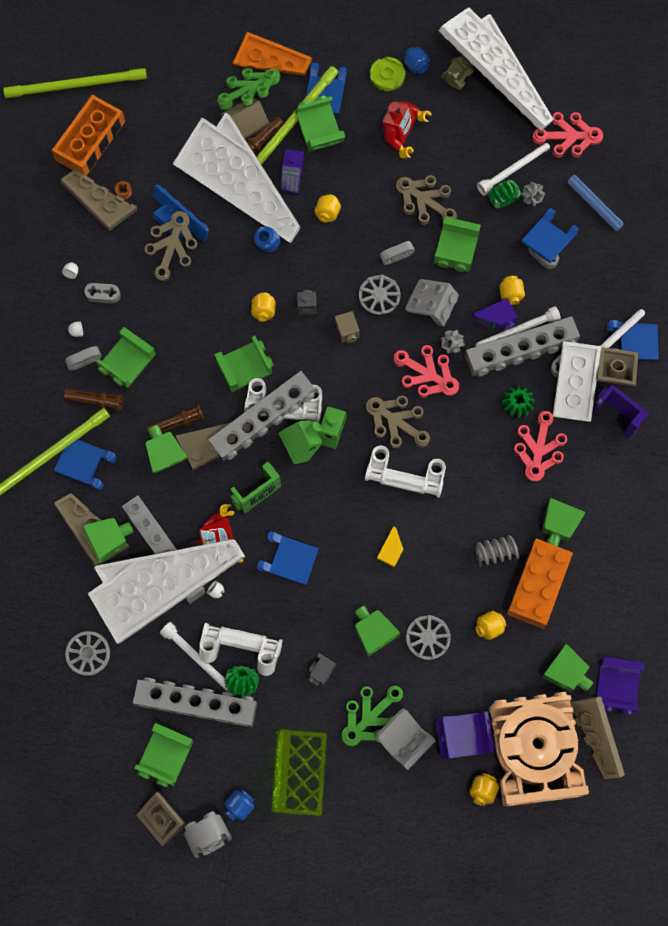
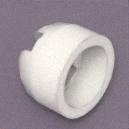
[62,262,78,279]
[68,321,83,337]
[207,581,224,598]

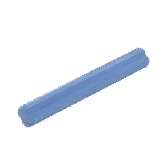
[568,175,623,231]

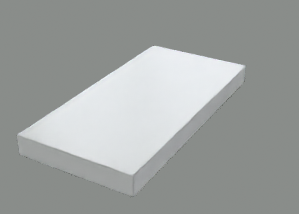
[553,341,601,422]

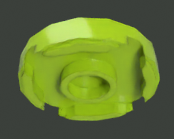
[370,57,405,91]

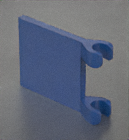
[306,63,347,115]
[521,208,579,263]
[607,320,659,361]
[54,440,117,490]
[257,531,319,585]

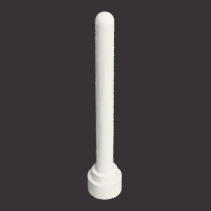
[477,143,550,196]
[476,306,561,347]
[600,309,645,348]
[160,622,233,693]

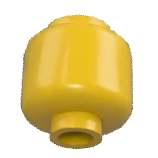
[315,194,341,222]
[499,276,525,305]
[251,292,276,322]
[475,611,506,640]
[469,774,499,806]

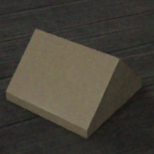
[221,98,269,139]
[597,347,638,387]
[136,792,187,846]

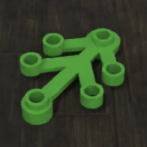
[217,68,280,110]
[342,686,403,746]

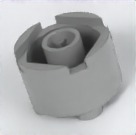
[184,811,232,858]

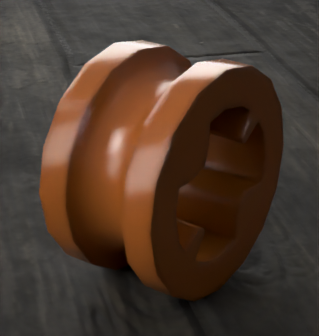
[115,181,132,200]

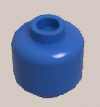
[404,47,430,74]
[254,226,280,253]
[224,790,254,821]

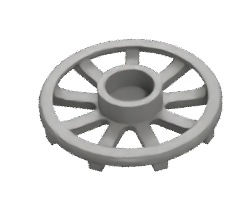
[359,275,401,315]
[406,615,451,660]
[65,631,110,676]

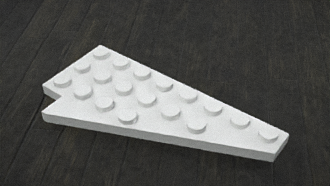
[439,7,553,131]
[173,112,301,243]
[88,540,245,644]

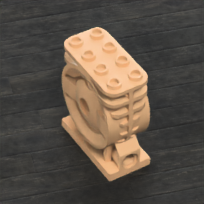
[489,692,589,807]

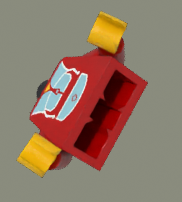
[383,101,431,159]
[190,504,243,563]

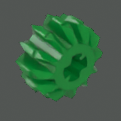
[488,180,521,209]
[502,385,535,419]
[224,665,259,697]

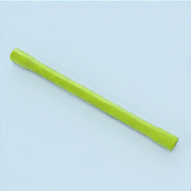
[256,66,339,165]
[4,68,147,98]
[0,407,110,495]

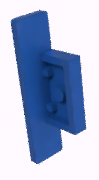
[153,184,209,242]

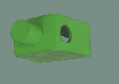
[319,407,347,449]
[278,420,322,464]
[145,425,187,473]
[542,498,585,547]
[83,518,133,564]
[355,606,400,657]
[542,644,593,692]

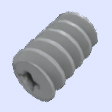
[476,535,519,567]

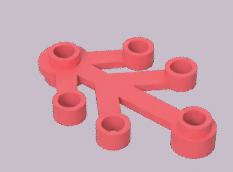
[532,112,603,157]
[394,345,459,398]
[514,411,567,482]

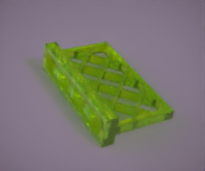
[271,729,327,816]

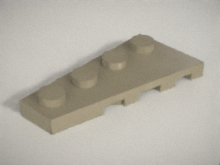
[61,169,137,231]
[176,423,259,470]
[54,493,129,566]
[570,696,625,779]

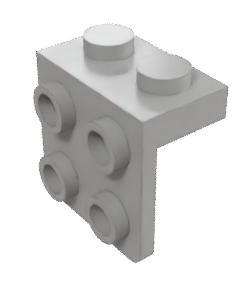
[406,279,459,327]
[376,709,436,770]

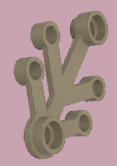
[396,175,457,225]
[145,211,197,281]
[366,396,430,448]

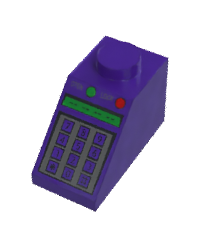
[280,149,304,194]
[472,298,518,331]

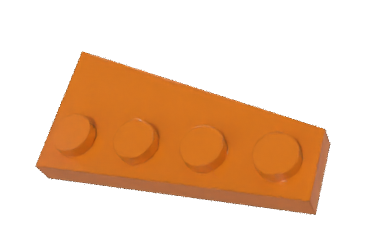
[233,32,312,76]

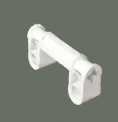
[244,378,322,423]
[365,446,446,498]
[199,623,283,676]

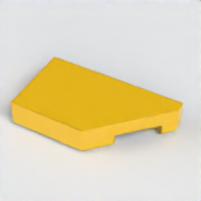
[377,526,403,567]

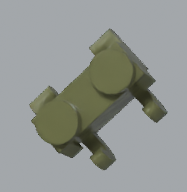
[441,55,474,90]

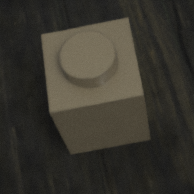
[335,311,360,343]

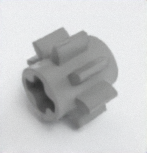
[521,182,545,206]
[441,330,465,353]

